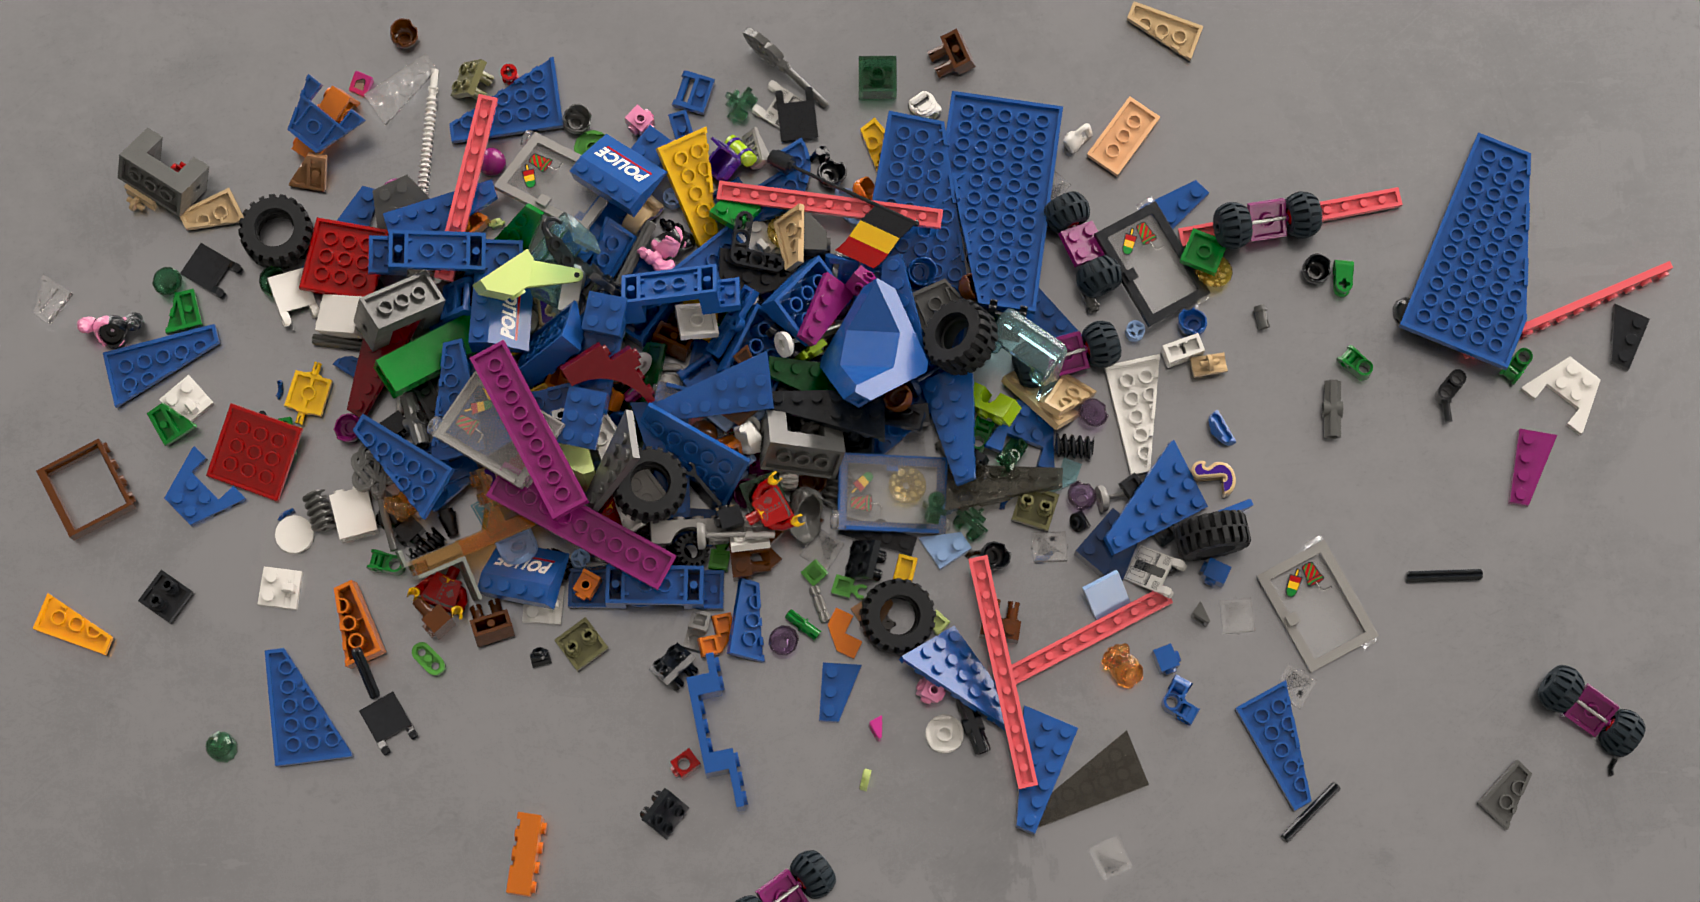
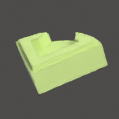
[932,609,951,636]
[859,769,872,792]

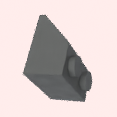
[804,212,831,258]

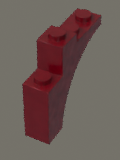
[560,342,655,404]

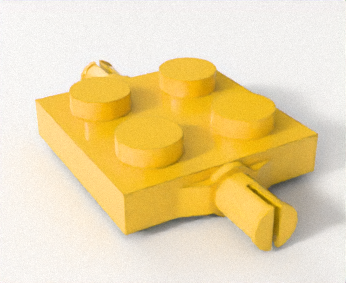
[284,362,333,425]

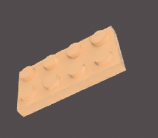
[1087,96,1160,177]

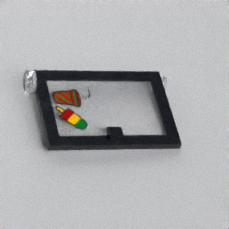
[1094,196,1210,328]

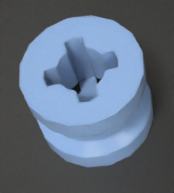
[663,187,680,210]
[1125,320,1145,342]
[571,549,590,569]

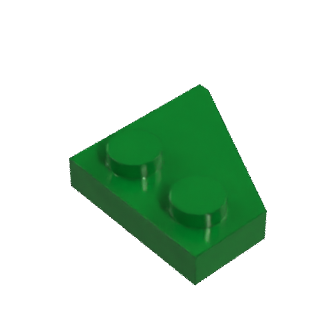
[147,403,197,446]

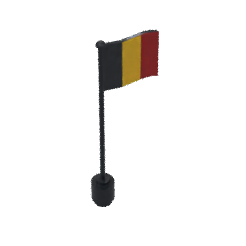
[767,150,919,269]

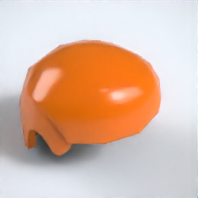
[852,176,875,200]

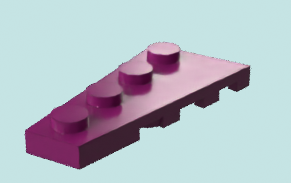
[796,272,854,346]
[1508,429,1557,507]

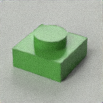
[801,559,828,586]

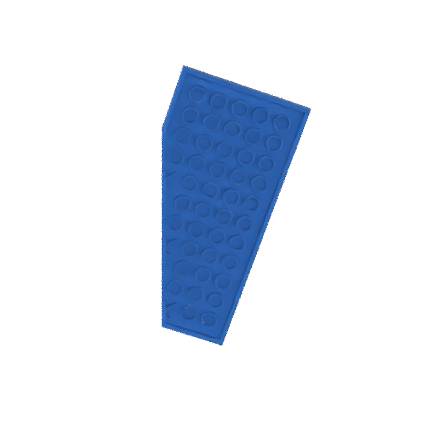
[946,91,1063,314]
[853,111,966,348]
[1399,132,1531,370]

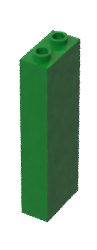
[373,315,479,399]

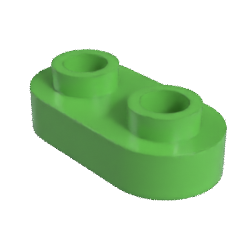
[412,642,445,676]

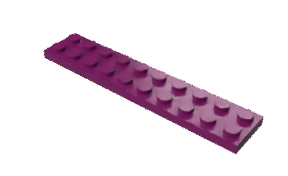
[470,339,589,521]
[486,462,677,591]

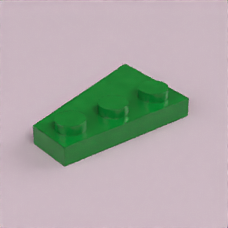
[494,203,545,251]

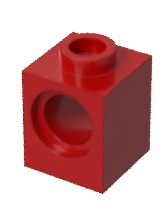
[670,748,701,780]

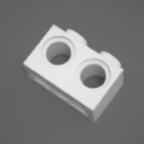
[1160,333,1205,369]

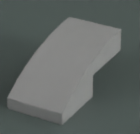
[683,608,712,653]

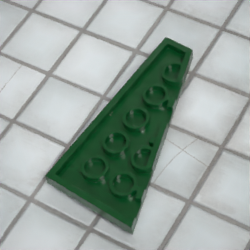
[768,356,836,391]

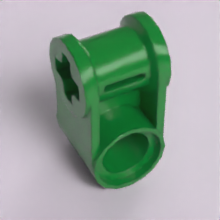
[1332,260,1354,298]
[1336,345,1373,381]
[1498,348,1533,385]
[974,415,995,453]
[366,549,406,576]

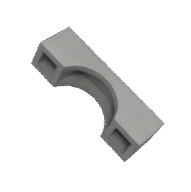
[649,515,729,547]

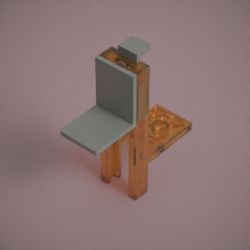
[395,468,537,601]

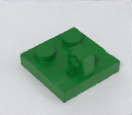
[1179,228,1226,276]

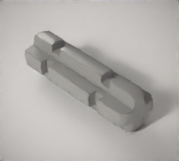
[809,585,830,623]

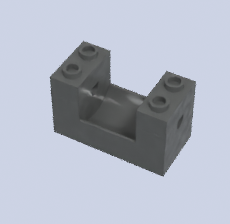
[117,127,209,217]
[353,270,445,352]
[759,409,845,479]

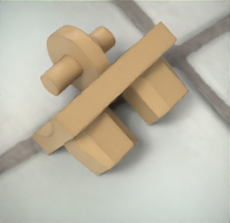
[124,184,157,211]
[1190,352,1228,377]

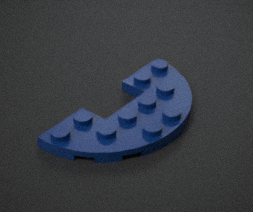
[713,137,811,222]

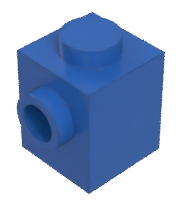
[1200,557,1232,588]
[1151,643,1181,676]

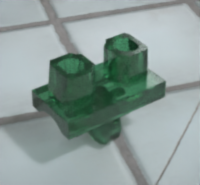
[725,87,758,122]
[996,438,1028,472]
[922,491,947,525]
[952,507,989,541]

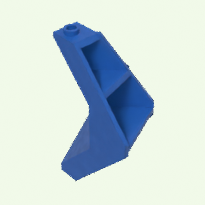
[820,278,928,407]

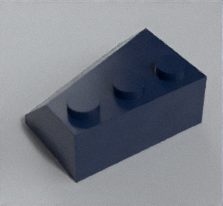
[1074,508,1138,581]

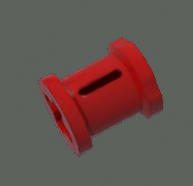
[500,64,519,85]

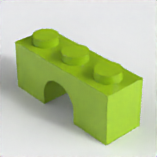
[973,382,1022,427]

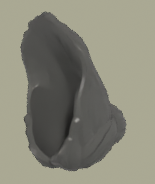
[789,487,824,544]

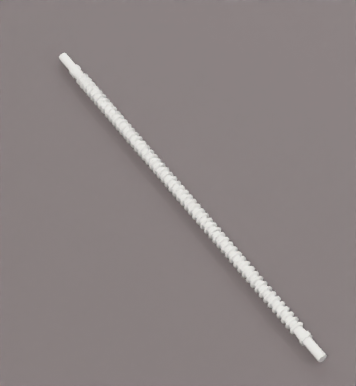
[396,69,439,414]

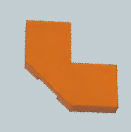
[828,608,862,659]
[697,612,732,658]

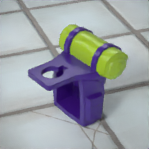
[709,135,757,181]

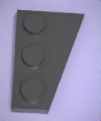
[1478,760,1532,830]

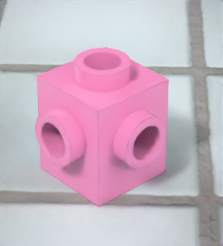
[625,104,655,136]
[916,677,946,705]

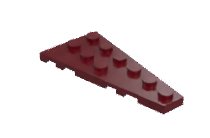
[347,319,421,417]

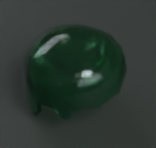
[259,266,283,297]
[152,267,182,296]
[205,731,237,763]

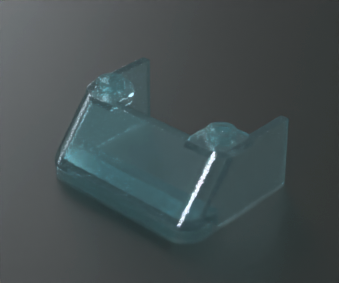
[530,212,601,308]
[992,308,1067,401]

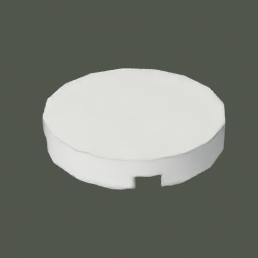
[275,515,314,554]
[925,714,964,754]

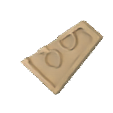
[180,188,244,231]
[773,203,804,272]
[1042,374,1097,417]

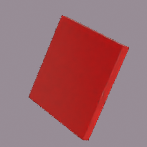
[299,217,389,297]
[206,403,303,501]

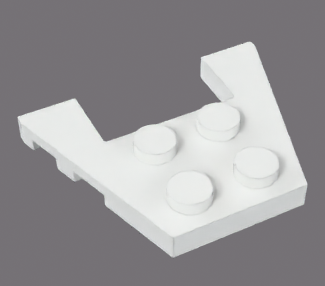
[1520,357,1601,435]

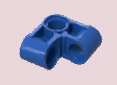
[1161,674,1200,726]

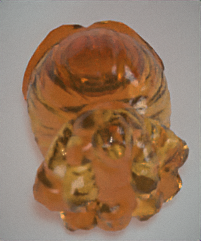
[383,491,418,522]
[1102,643,1143,688]

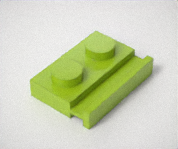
[793,338,827,361]

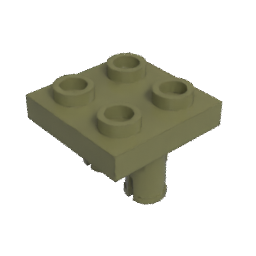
[450,59,494,100]
[1011,483,1060,532]
[554,617,609,672]

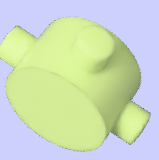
[489,218,505,230]

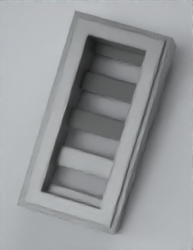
[742,127,769,170]

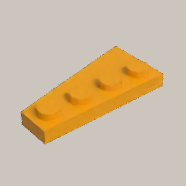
[33,593,113,656]

